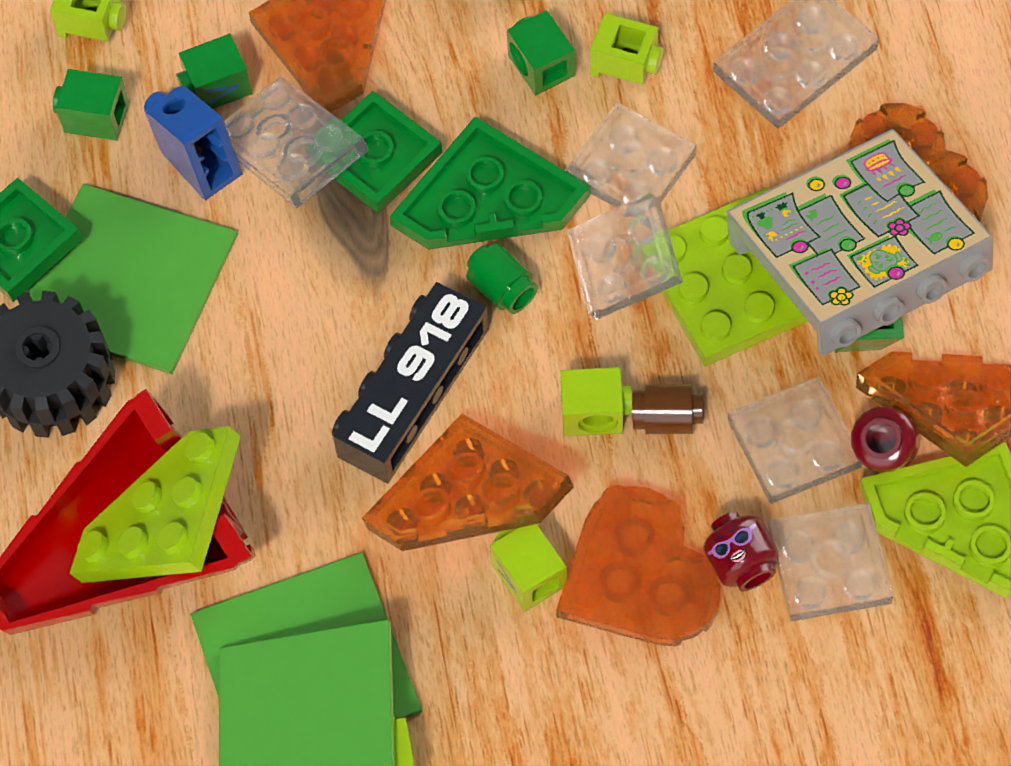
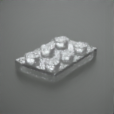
[713,0,879,129]
[224,76,369,209]

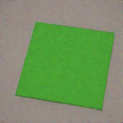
[29,184,238,375]
[190,552,422,719]
[219,620,395,766]

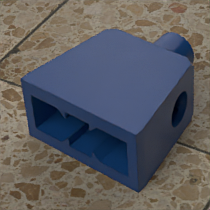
[144,86,243,201]

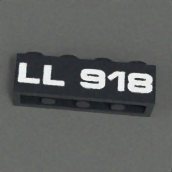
[332,282,489,484]

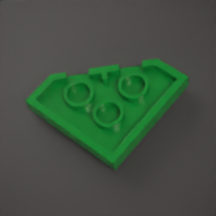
[389,117,590,250]

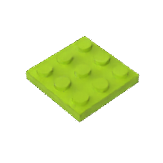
[639,188,808,367]

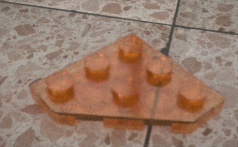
[248,0,386,116]
[855,351,1011,467]
[362,414,574,551]

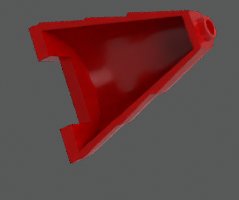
[0,389,256,635]

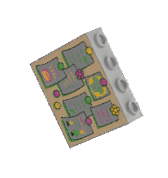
[726,129,993,356]

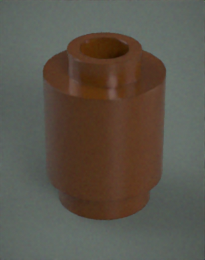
[632,384,704,435]

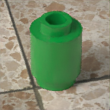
[466,243,538,314]

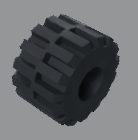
[0,291,115,438]

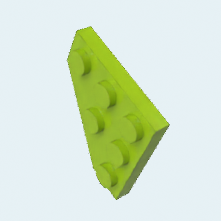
[70,426,241,583]
[859,442,1011,598]

